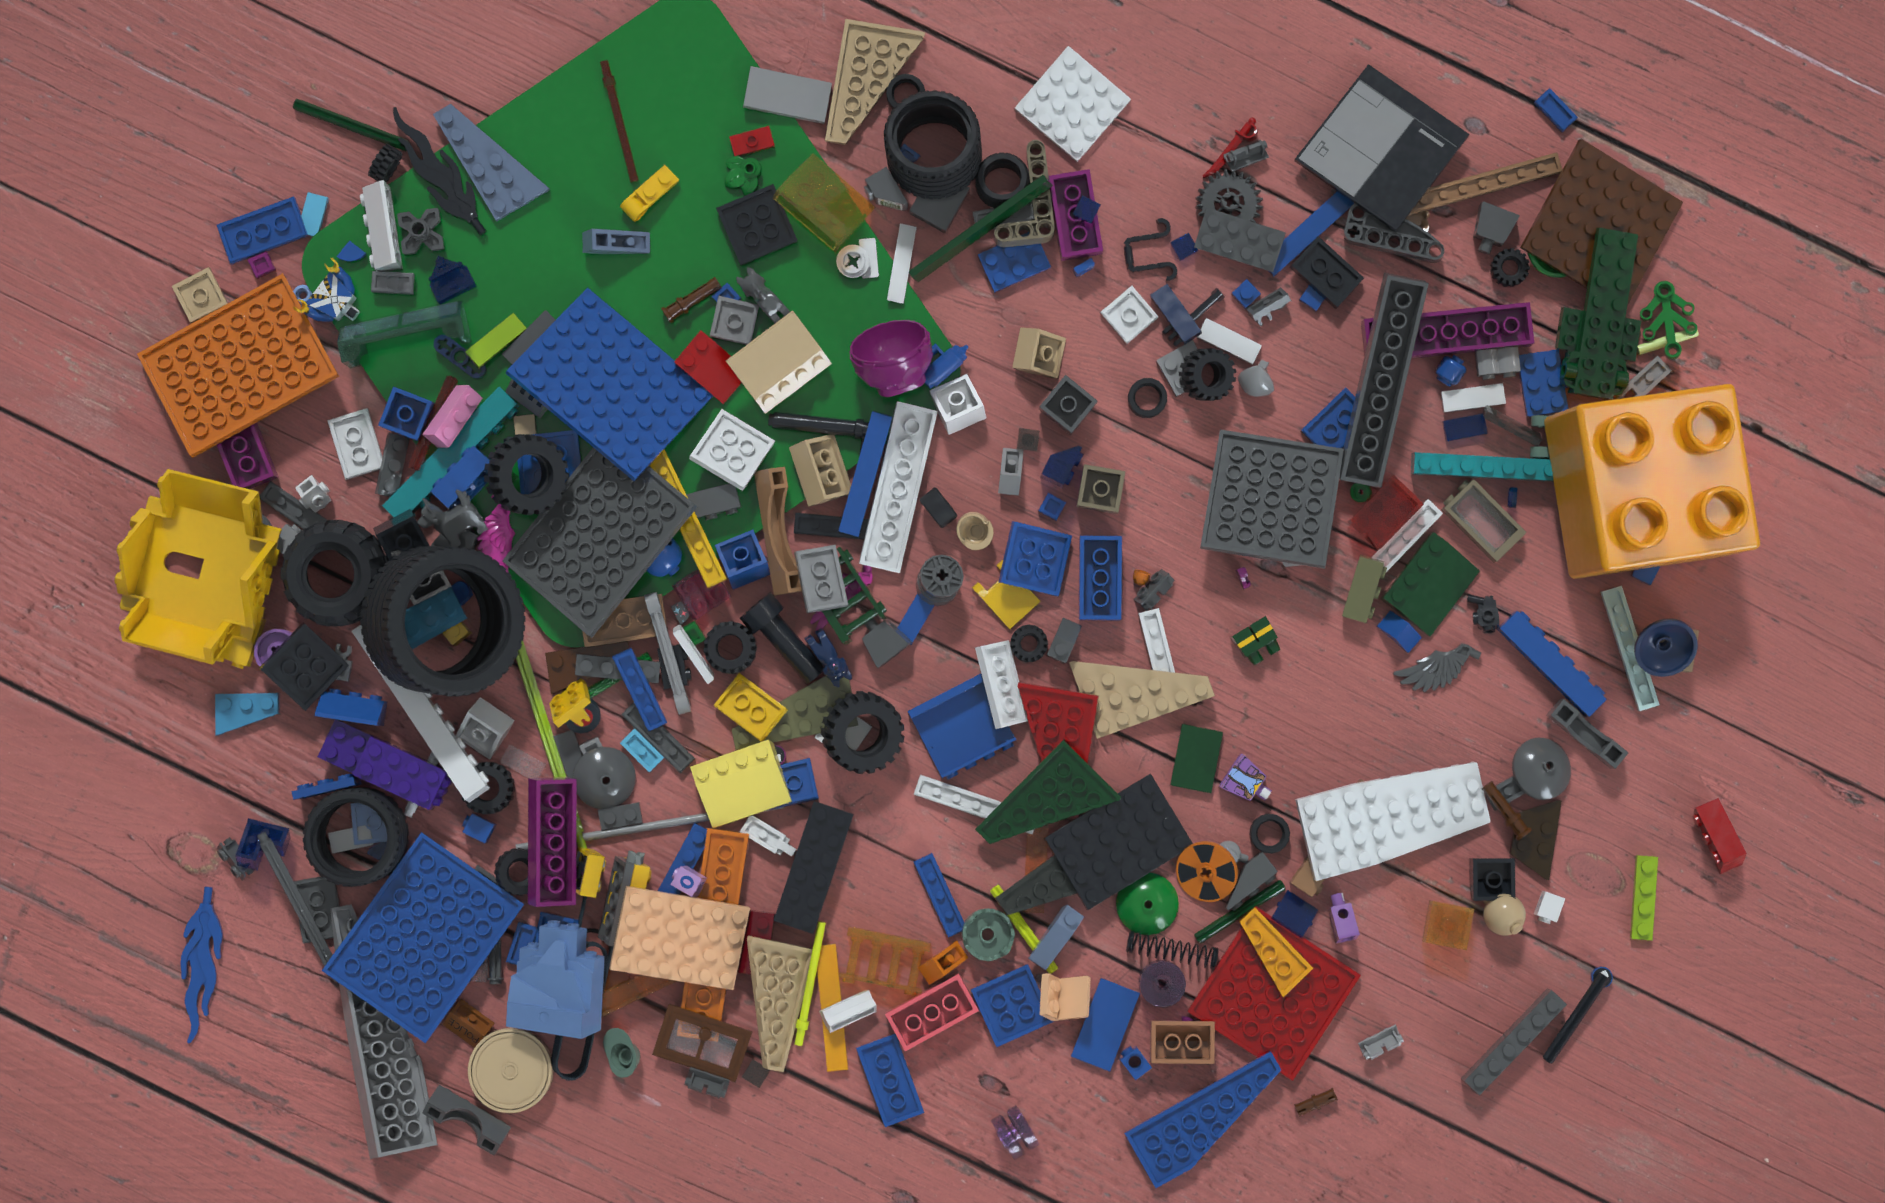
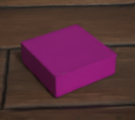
[248,251,276,279]

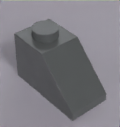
[1046,618,1082,664]

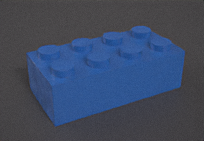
[1078,536,1122,621]

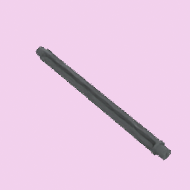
[257,832,337,982]

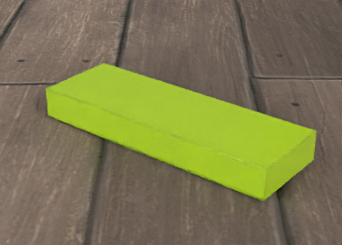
[465,313,527,368]

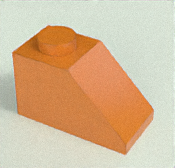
[918,941,969,985]

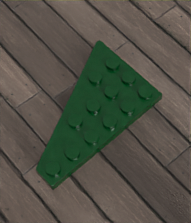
[975,740,1122,844]

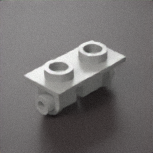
[1358,1024,1404,1060]

